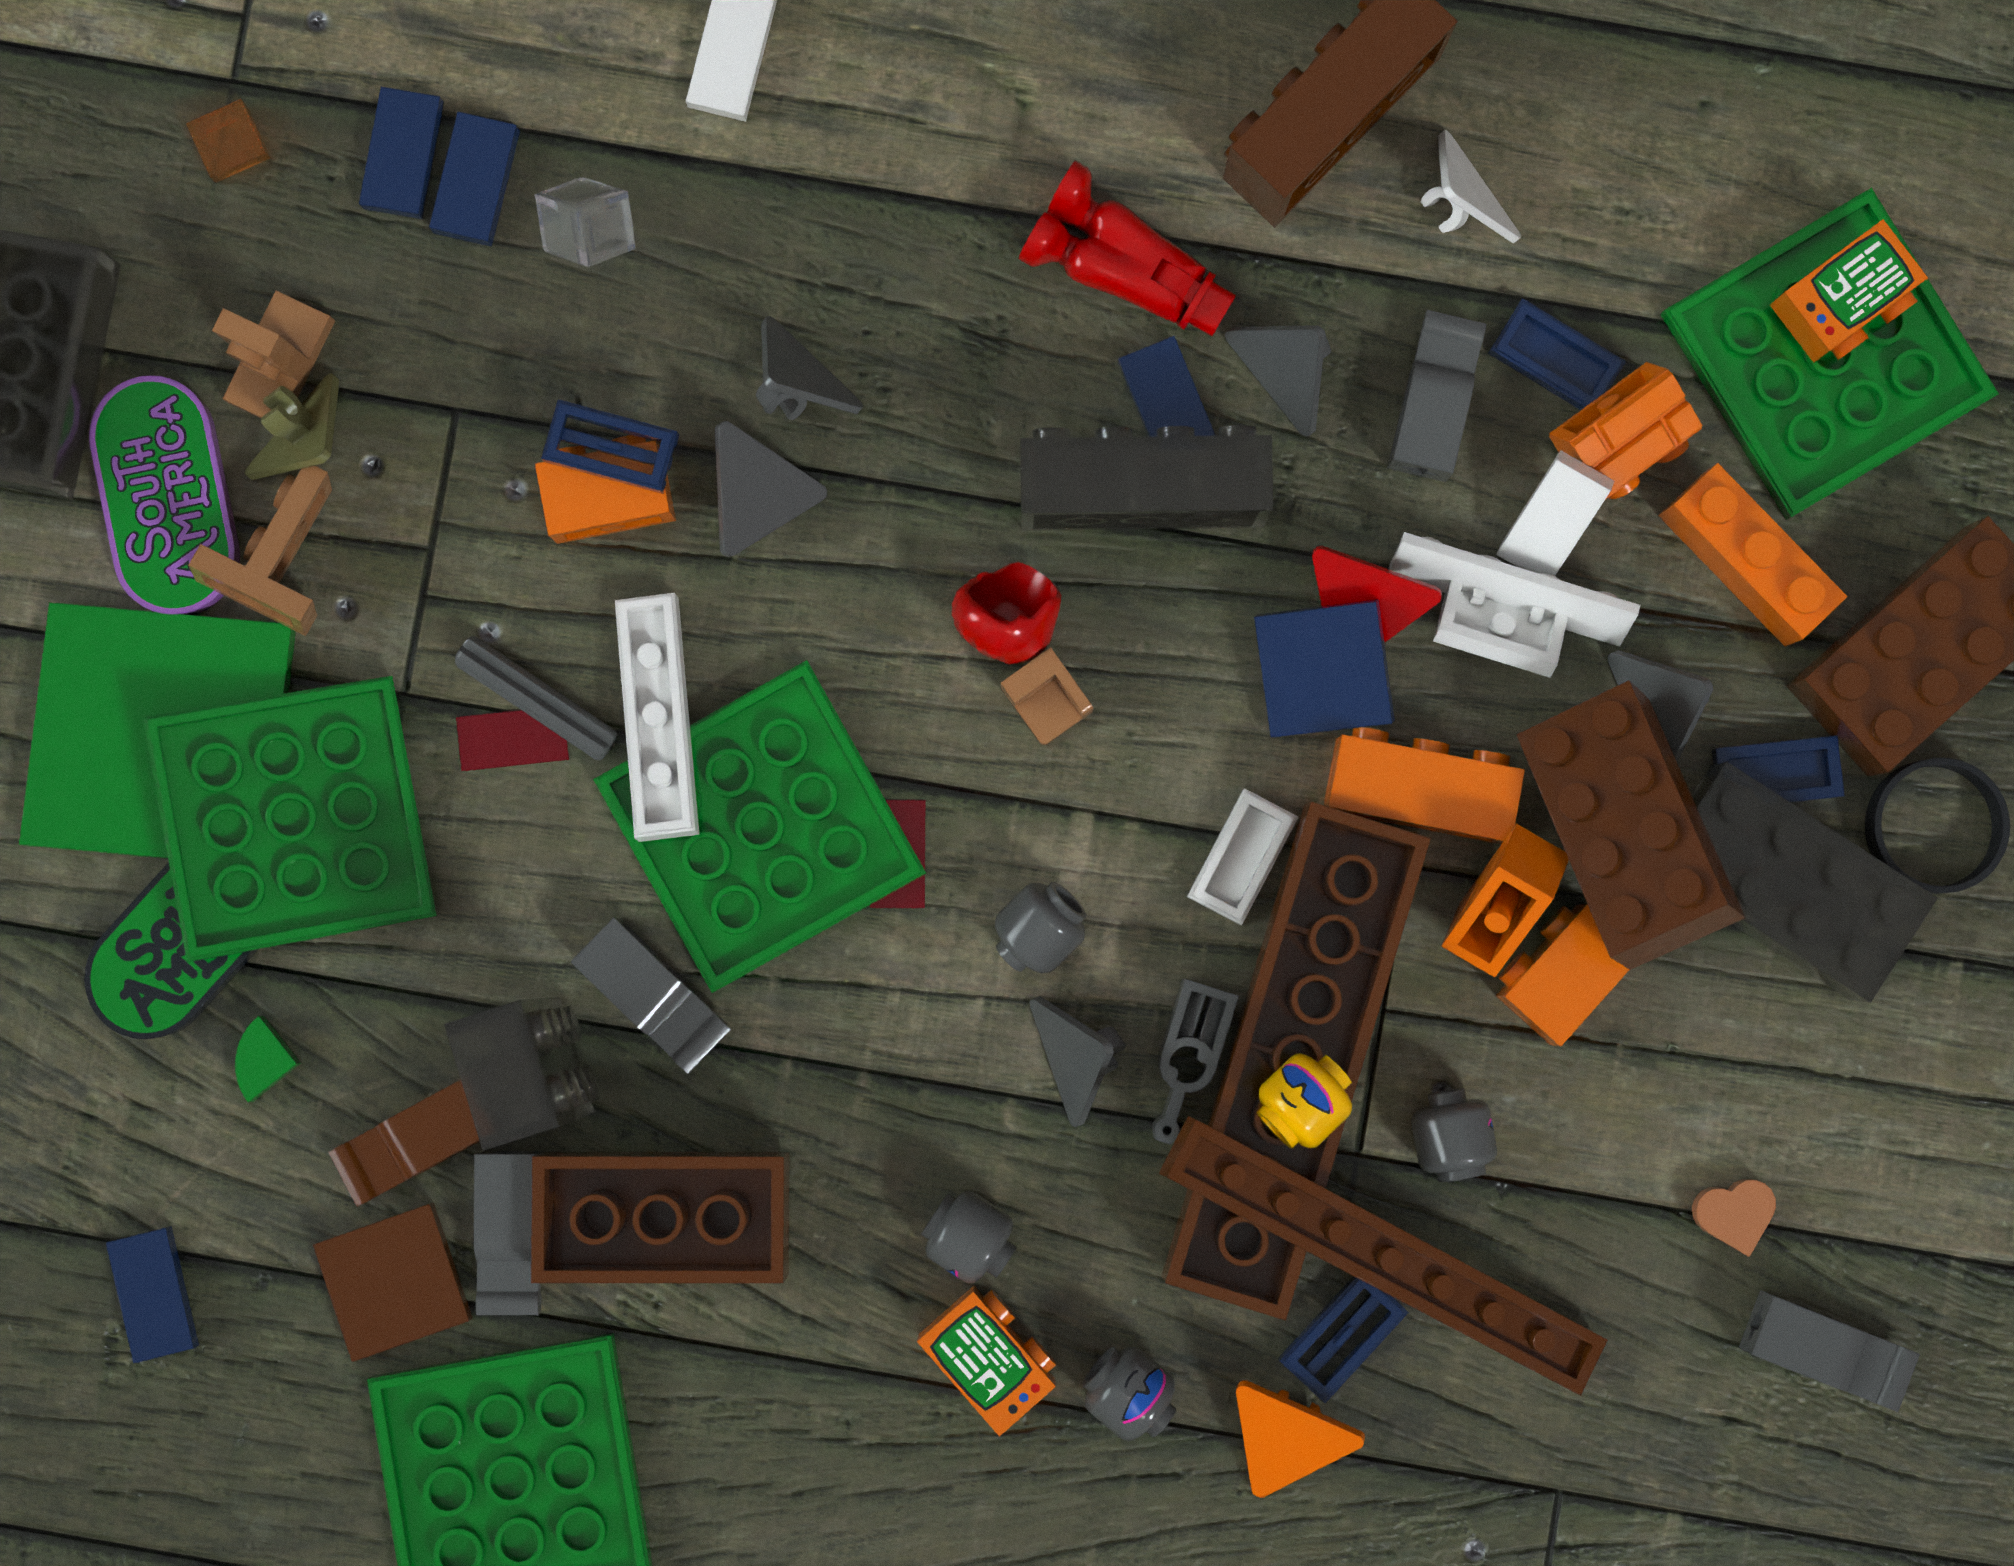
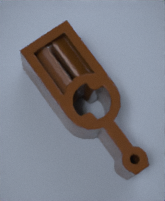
[328,1074,505,1207]

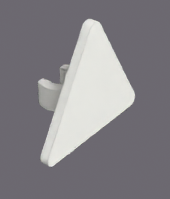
[1420,130,1521,243]

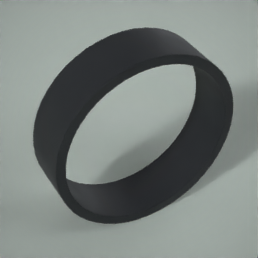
[1865,758,2010,894]

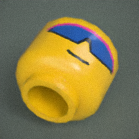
[1257,1053,1352,1149]

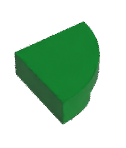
[235,1016,301,1103]

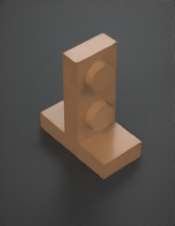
[212,291,335,418]
[188,466,332,636]

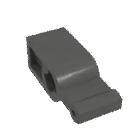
[1387,310,1486,482]
[571,917,732,1074]
[1152,979,1239,1145]
[474,1151,545,1315]
[1738,1290,1920,1412]

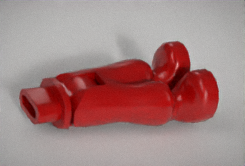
[1018,160,1236,336]

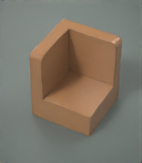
[1000,647,1094,745]

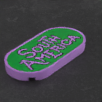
[89,375,240,615]

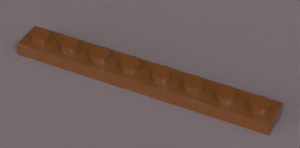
[1159,1116,1608,1396]

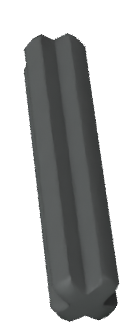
[455,636,617,760]

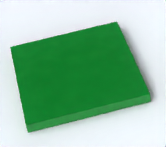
[1660,187,1999,520]
[19,602,296,859]
[593,660,927,993]
[143,676,437,962]
[367,1333,653,1566]

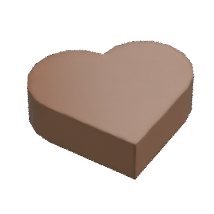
[1692,1179,1776,1257]

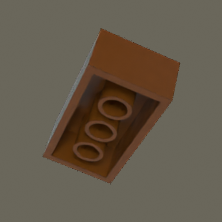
[1222,0,1458,228]
[1786,516,2014,777]
[1516,680,1745,970]
[531,1152,789,1283]

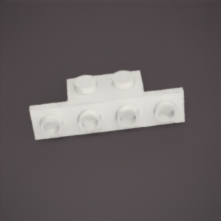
[1389,532,1640,678]

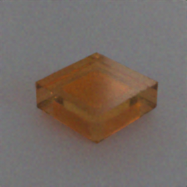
[186,99,270,183]

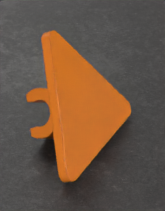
[1236,1380,1365,1498]

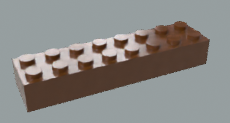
[1161,802,1431,1321]

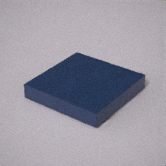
[1254,599,1395,738]

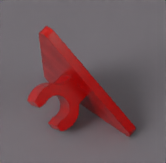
[1312,545,1442,643]

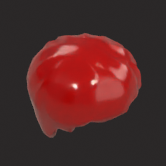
[952,562,1061,664]

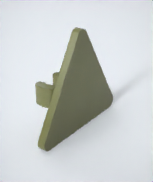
[245,373,339,480]

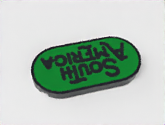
[84,862,259,1039]

